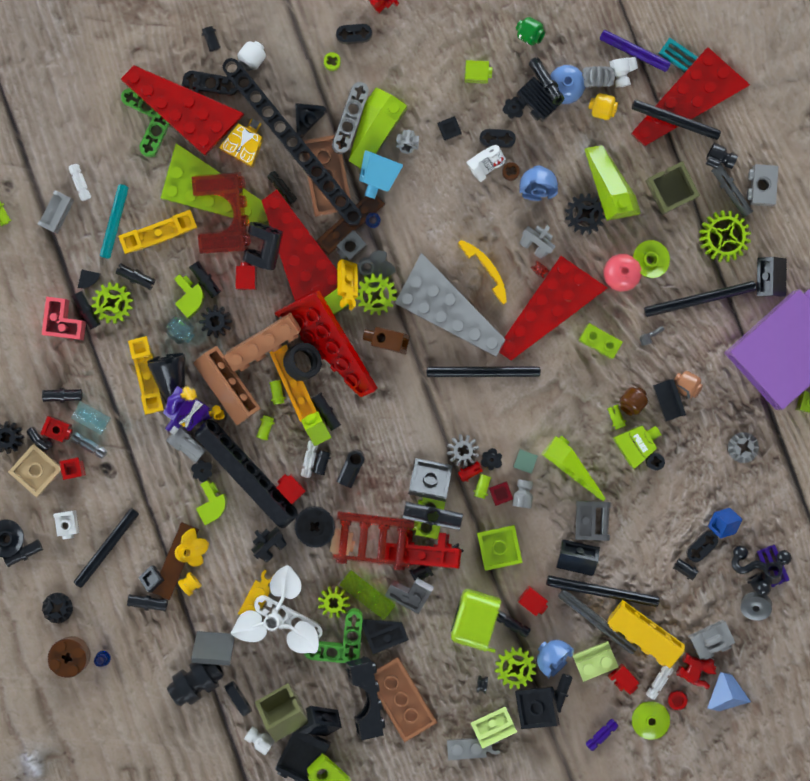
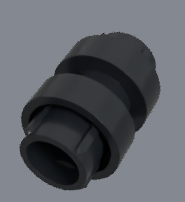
[167,663,224,706]

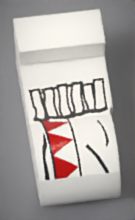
[466,145,506,182]

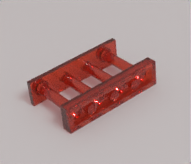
[331,511,415,571]

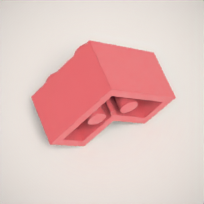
[41,297,86,340]

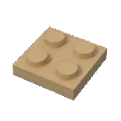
[8,443,61,498]

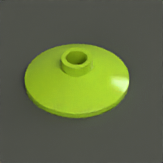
[633,240,670,278]
[632,701,670,740]

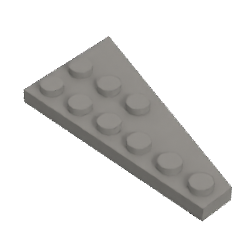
[395,253,505,357]

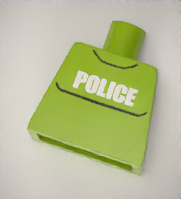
[612,425,662,469]

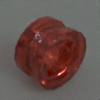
[530,260,549,279]

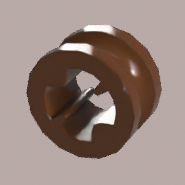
[502,162,520,181]

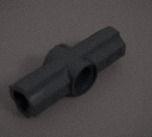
[403,502,463,530]

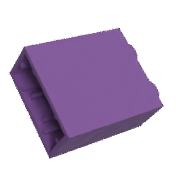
[724,289,810,410]

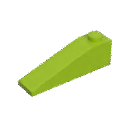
[349,87,407,169]
[584,145,641,221]
[541,436,606,502]

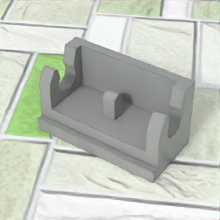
[38,190,74,234]

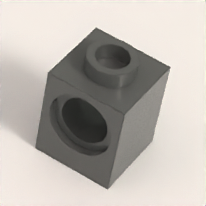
[337,230,367,261]

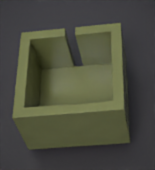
[645,161,700,215]
[255,683,308,742]

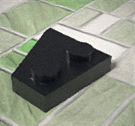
[362,619,409,655]

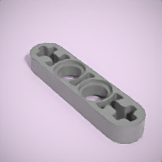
[332,82,369,154]

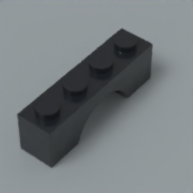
[345,657,385,741]

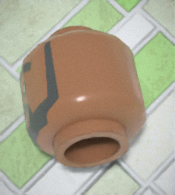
[674,371,703,399]

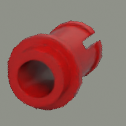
[457,461,483,482]

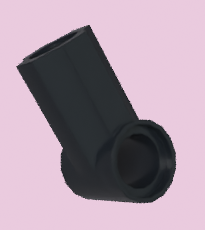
[336,449,365,488]

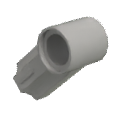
[166,426,206,463]

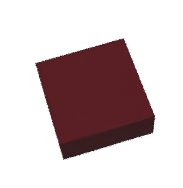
[489,481,513,506]

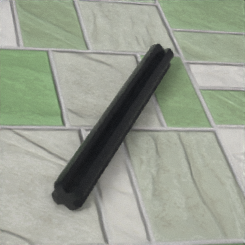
[631,100,721,140]
[74,508,139,588]

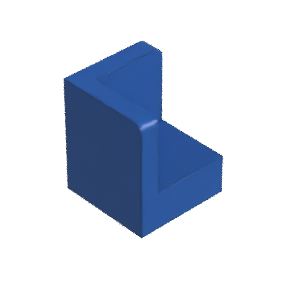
[708,508,743,539]

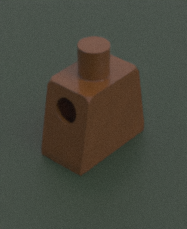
[363,327,410,355]

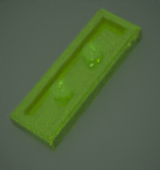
[339,570,396,620]

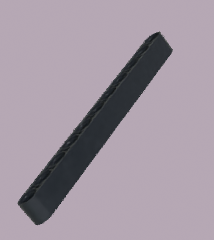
[222,58,362,227]

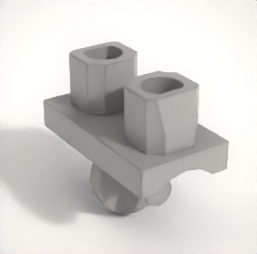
[520,225,555,259]

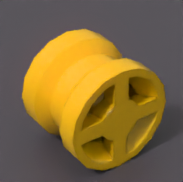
[178,572,202,596]

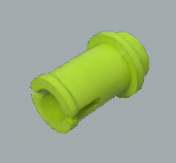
[0,202,12,227]
[269,380,286,405]
[607,404,627,430]
[256,415,275,440]
[473,474,492,499]

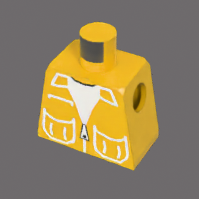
[219,119,263,168]

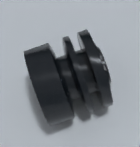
[294,506,336,548]

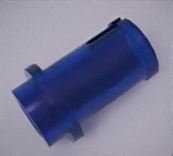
[365,213,381,228]
[94,651,111,667]

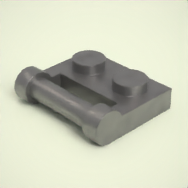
[575,501,611,541]

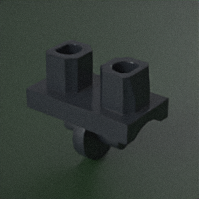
[251,526,287,563]

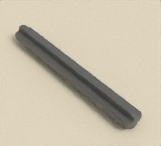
[558,589,638,654]

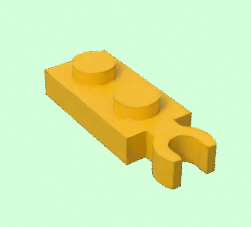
[337,259,358,310]
[238,569,274,615]

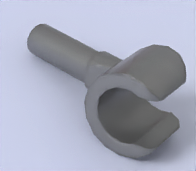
[640,326,665,346]

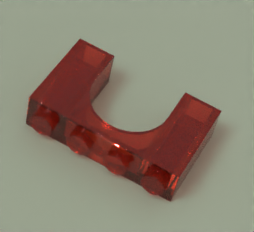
[192,172,251,254]

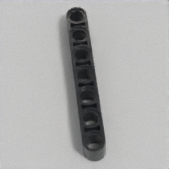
[195,419,298,528]

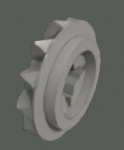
[728,432,759,463]

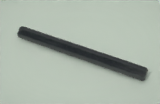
[644,281,756,317]
[426,366,541,377]
[546,576,660,607]

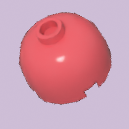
[603,254,642,292]

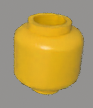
[588,93,618,120]

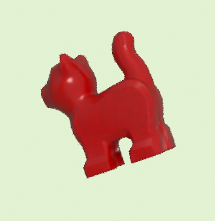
[676,652,716,689]

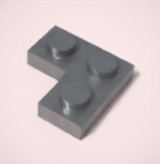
[385,578,434,614]

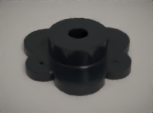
[502,97,524,119]
[481,448,502,470]
[191,460,213,482]

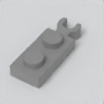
[447,738,500,760]

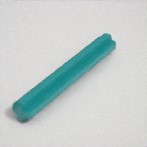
[100,184,129,259]

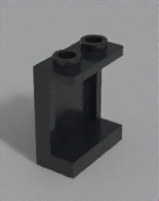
[275,729,331,781]

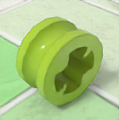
[324,52,341,71]

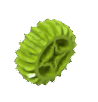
[699,210,751,262]

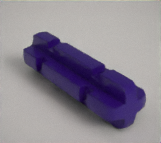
[586,719,618,751]

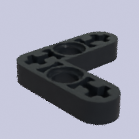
[182,71,238,96]

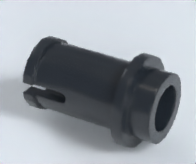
[202,26,221,52]
[313,450,331,475]
[673,558,699,580]

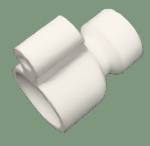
[609,57,638,88]
[244,726,275,755]

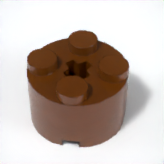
[48,636,90,678]

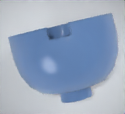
[550,65,585,104]
[520,166,558,201]
[537,640,574,678]

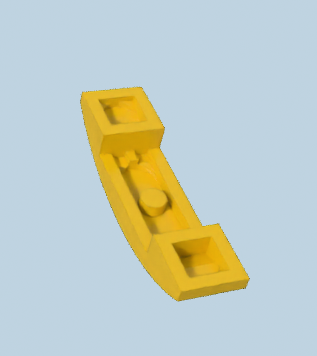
[118,210,197,254]
[458,240,507,305]
[128,336,164,415]

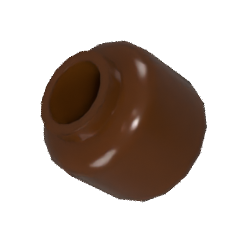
[619,387,648,416]

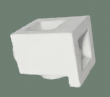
[53,510,79,539]

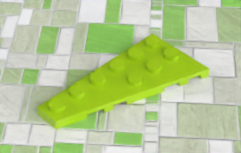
[161,143,270,226]

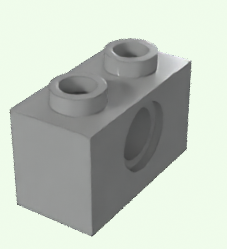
[747,164,779,206]

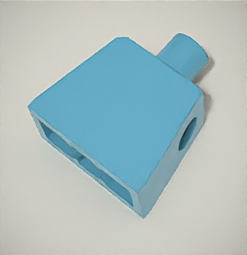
[359,150,403,199]

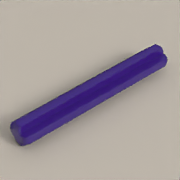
[600,30,671,72]

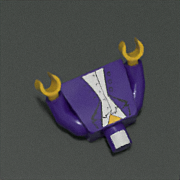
[163,386,225,435]

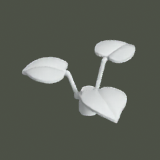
[231,565,319,653]

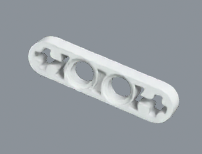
[254,595,322,638]

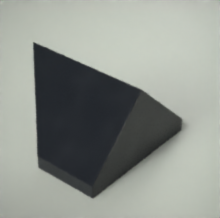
[295,103,327,138]

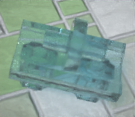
[71,401,111,435]

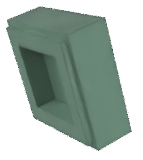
[513,449,538,474]

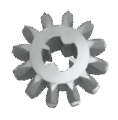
[582,66,615,88]
[447,434,479,467]

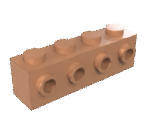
[224,313,301,372]
[193,346,261,425]

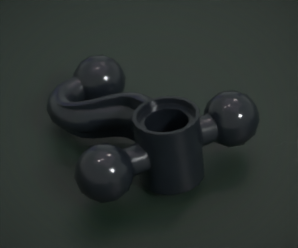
[731,545,792,596]

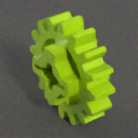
[356,273,397,315]
[91,282,134,324]
[495,647,536,689]

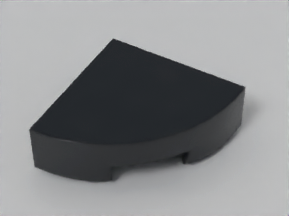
[78,269,101,289]

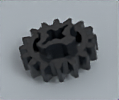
[565,193,606,235]

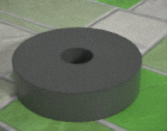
[741,592,772,621]

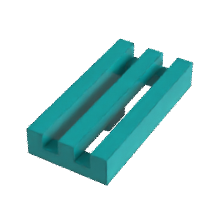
[658,38,698,72]

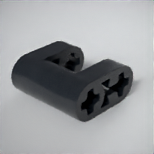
[242,222,283,270]

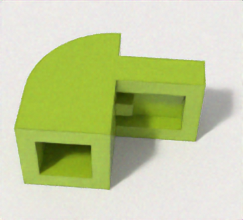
[174,274,205,319]
[196,480,227,525]

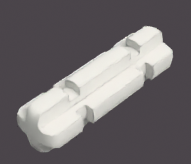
[69,164,91,201]
[301,440,318,478]
[646,665,674,700]

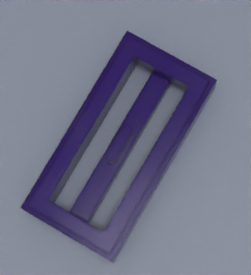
[756,544,790,587]

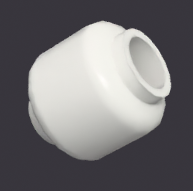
[237,41,266,71]

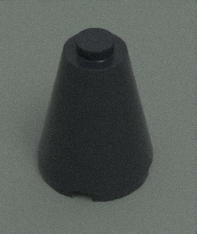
[147,353,185,404]

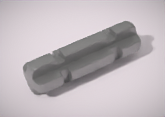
[71,433,107,459]

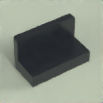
[757,257,787,297]
[652,379,686,422]
[556,539,600,576]
[299,706,342,736]

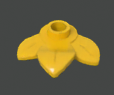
[175,528,209,567]

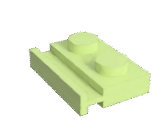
[572,641,619,682]
[470,707,517,749]

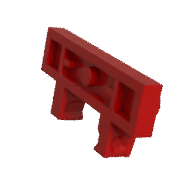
[384,530,462,569]

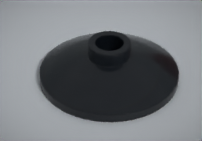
[0,519,24,558]

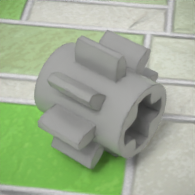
[396,130,419,154]

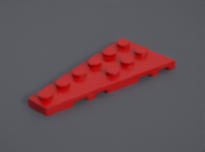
[631,47,750,146]
[262,189,338,301]
[499,256,608,361]
[275,290,378,398]

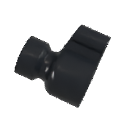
[706,142,738,169]

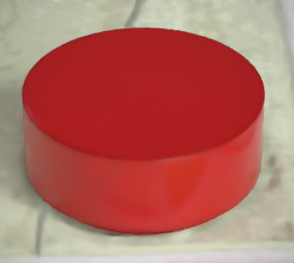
[668,690,688,710]

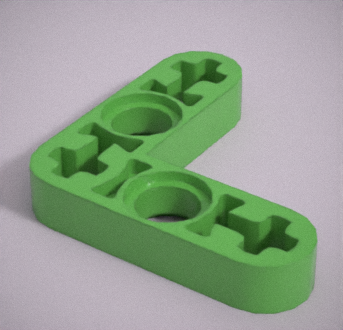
[121,88,170,157]
[304,608,363,663]

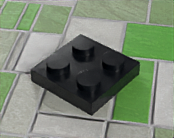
[515,686,560,729]

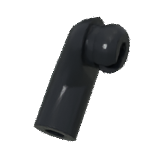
[26,427,53,451]

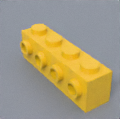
[608,600,685,668]

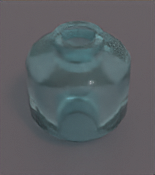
[165,316,195,344]

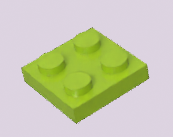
[477,525,523,571]

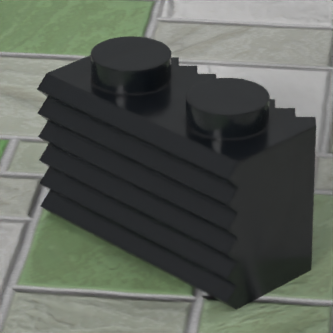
[516,77,560,122]

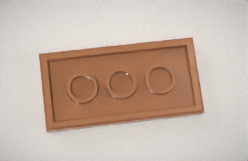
[303,135,351,217]
[374,656,437,743]

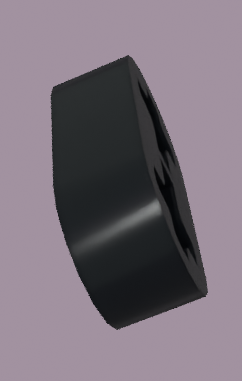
[336,24,372,44]
[479,129,516,148]
[686,531,718,562]
[224,681,252,717]

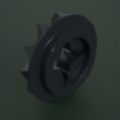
[42,593,73,624]

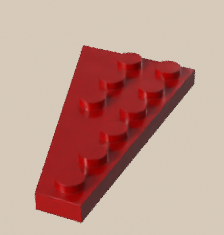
[121,65,244,156]

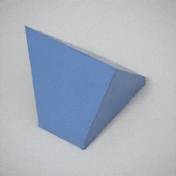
[707,672,751,711]

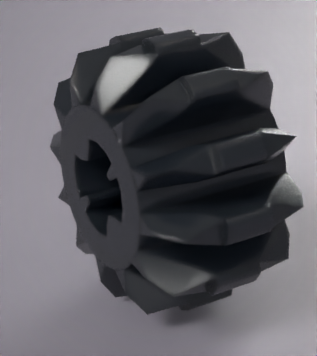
[199,305,233,338]
[0,421,25,454]

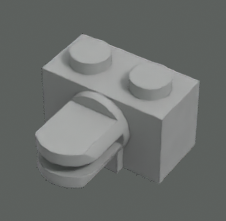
[688,620,735,660]

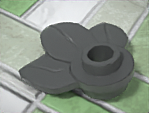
[358,250,396,286]

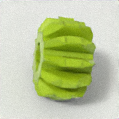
[318,586,350,619]

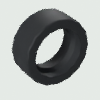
[283,342,322,381]

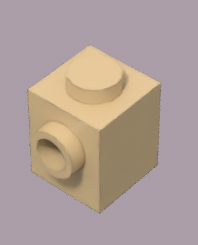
[329,528,355,558]

